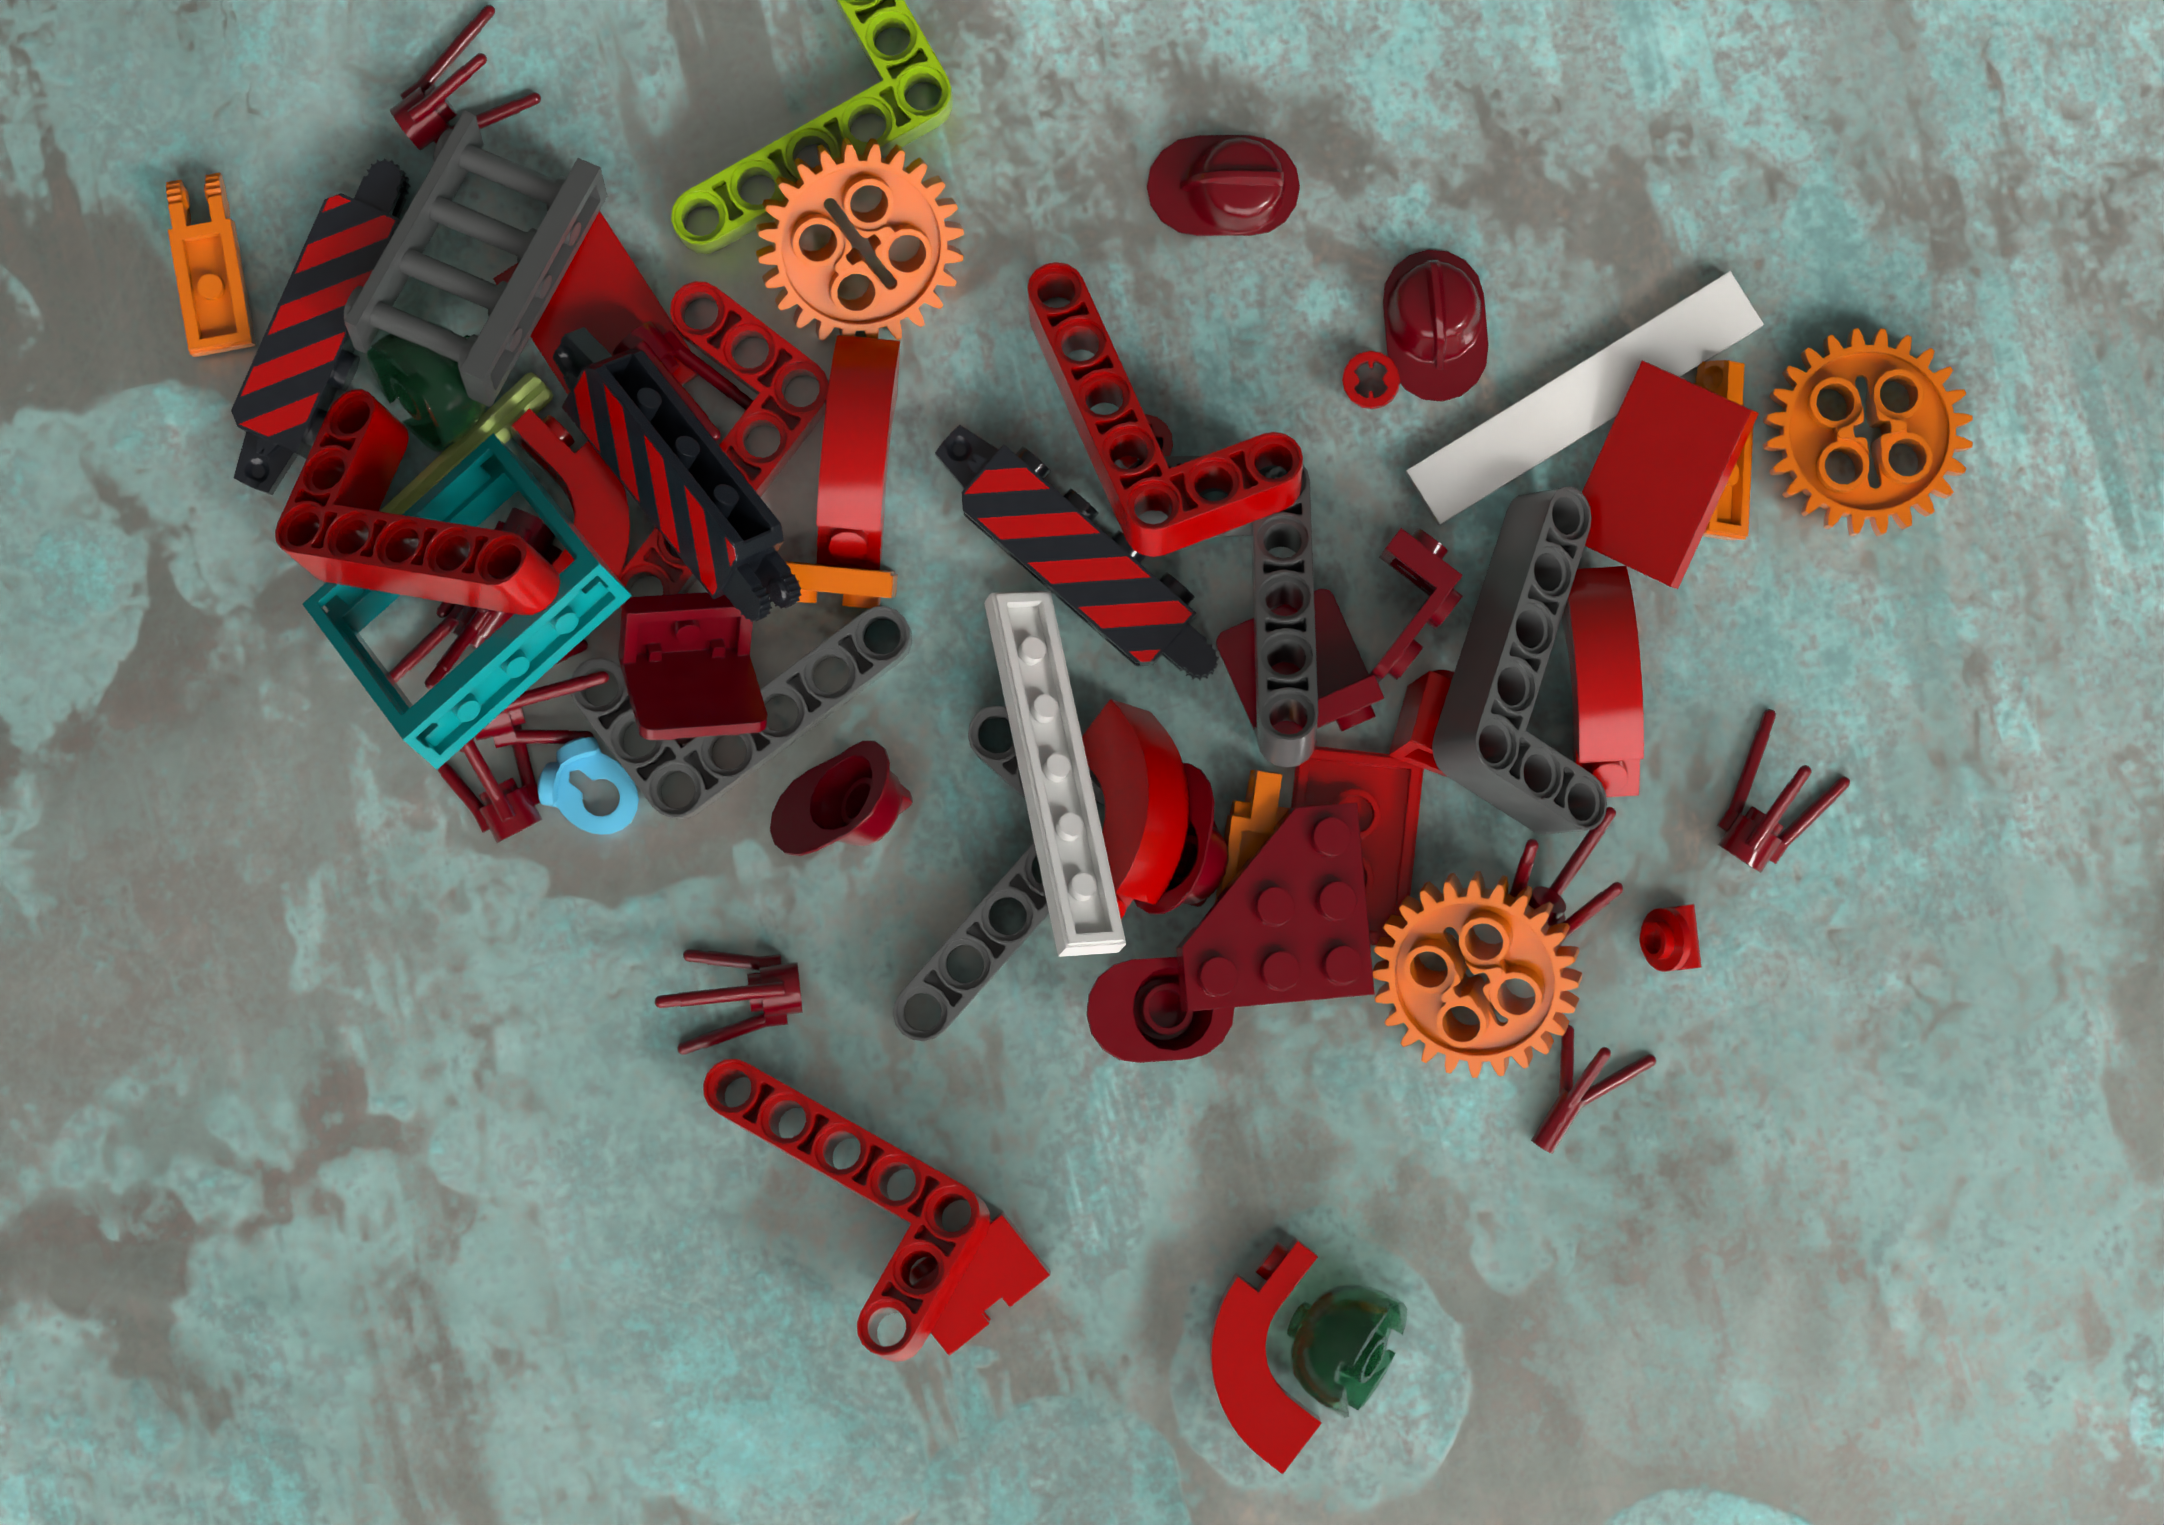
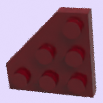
[1176,803,1375,1012]

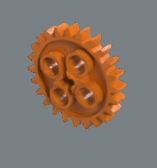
[756,138,964,341]
[1763,328,1973,536]
[1373,871,1582,1078]

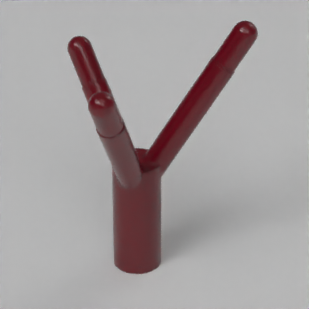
[1531,1025,1656,1154]

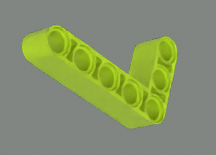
[671,0,953,254]

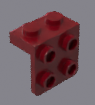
[1369,528,1463,683]
[1216,588,1385,743]
[618,592,768,740]

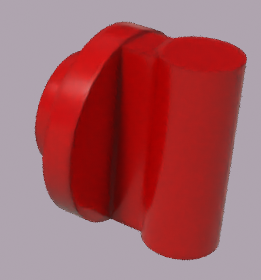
[1639,904,1702,972]

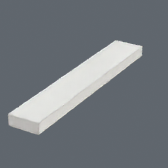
[1405,271,1764,526]
[984,591,1126,957]

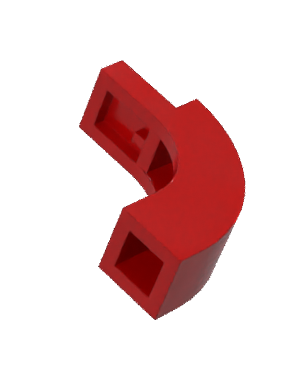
[816,335,900,570]
[511,408,630,578]
[1562,566,1644,797]
[1082,699,1189,919]
[1210,1238,1322,1474]

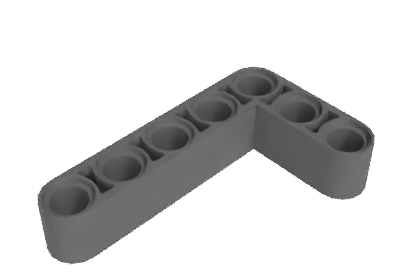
[1129,456,1318,768]
[1432,486,1607,835]
[571,606,912,820]
[893,705,1105,1041]

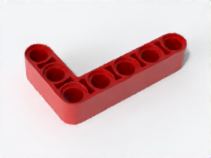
[1027,262,1303,557]
[618,281,829,608]
[275,389,560,615]
[703,1059,990,1362]

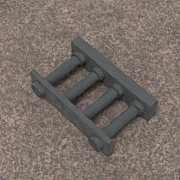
[344,110,607,407]

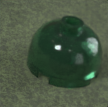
[367,321,486,452]
[1287,1284,1407,1418]

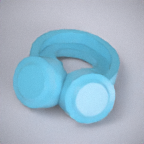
[537,737,639,835]

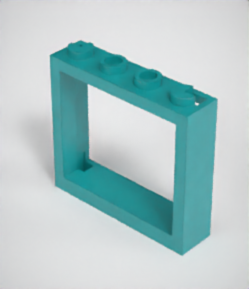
[302,433,632,770]

